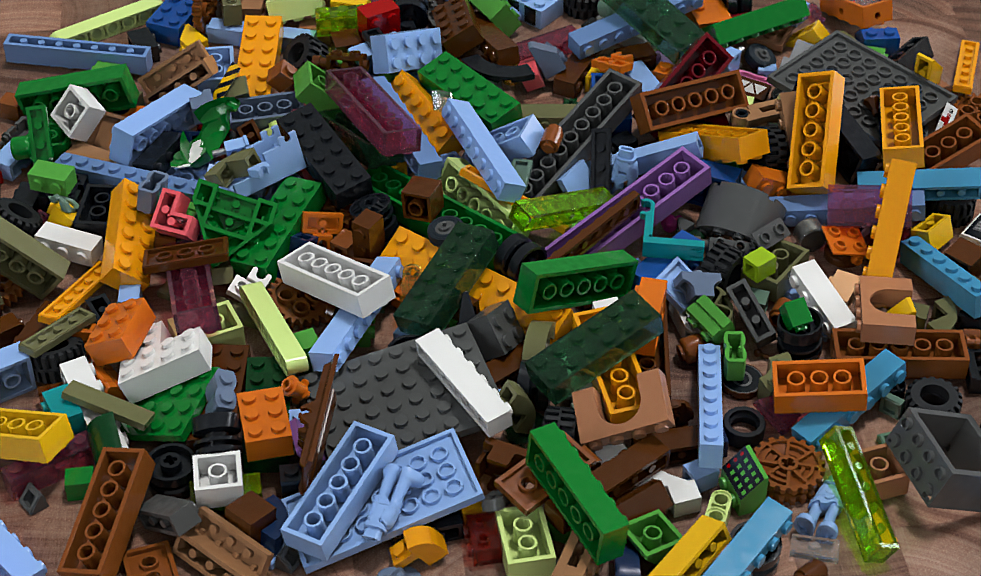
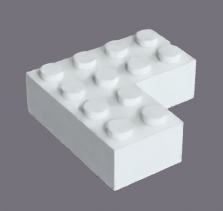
[118,321,212,404]

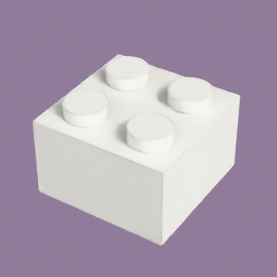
[50,84,106,142]
[192,450,244,509]

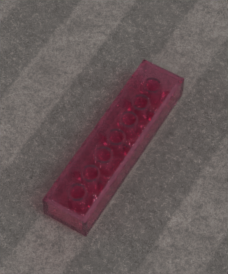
[325,66,422,157]
[162,235,222,336]

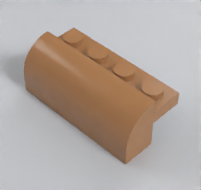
[137,39,218,105]
[172,506,274,576]

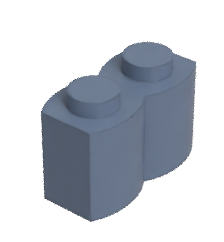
[136,170,169,214]
[205,368,237,413]

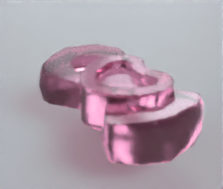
[809,3,826,23]

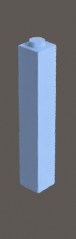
[205,17,317,52]
[586,131,704,182]

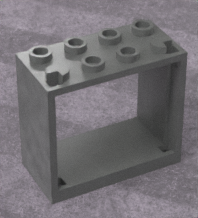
[885,407,981,512]

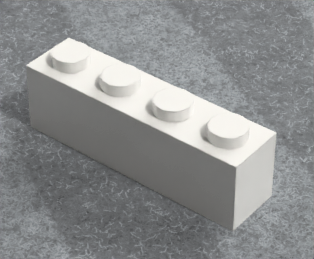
[789,259,857,339]

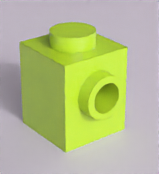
[742,246,777,283]

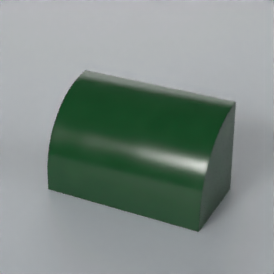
[87,411,122,465]

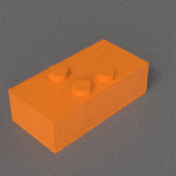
[684,0,732,40]
[772,358,868,414]

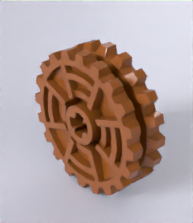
[753,436,826,505]

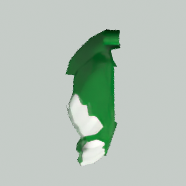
[170,97,240,169]

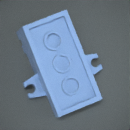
[228,125,307,197]

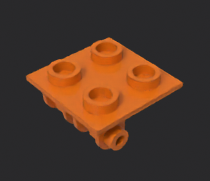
[821,226,868,266]

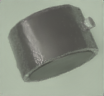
[793,218,827,253]

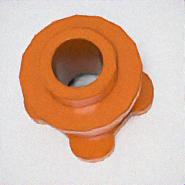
[281,375,310,404]

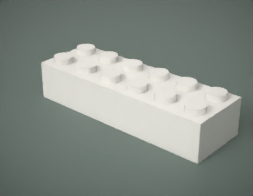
[277,241,396,319]

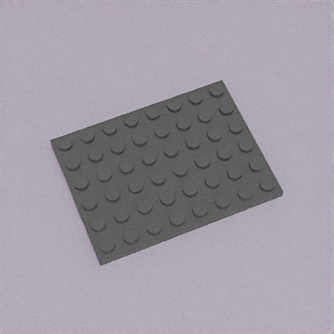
[767,30,958,149]
[298,322,499,458]

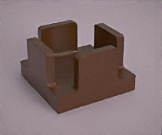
[475,436,528,491]

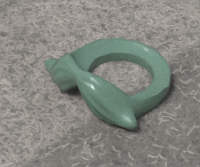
[48,194,79,213]

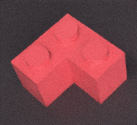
[150,187,201,242]

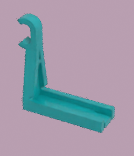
[640,198,705,261]

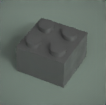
[467,300,525,361]

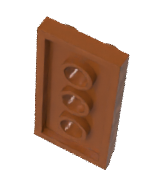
[494,430,603,516]
[122,540,179,576]

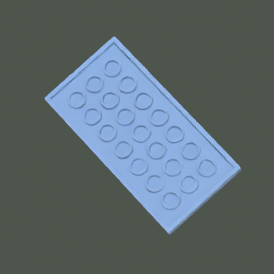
[281,427,485,574]

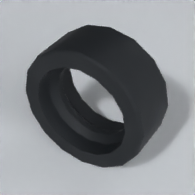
[723,406,766,449]

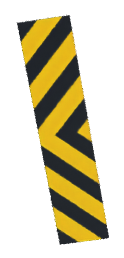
[199,62,241,127]

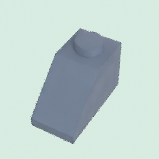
[528,41,567,79]

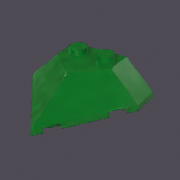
[192,179,279,269]

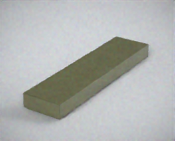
[18,307,96,358]
[61,380,155,431]

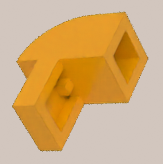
[389,525,449,568]

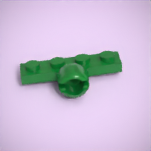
[10,105,54,165]

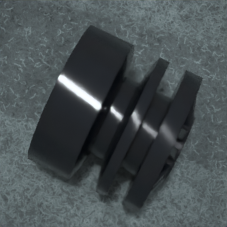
[349,193,400,242]
[777,307,823,361]
[191,412,244,457]

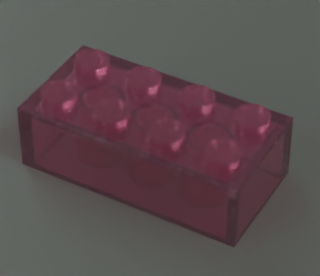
[827,184,913,229]

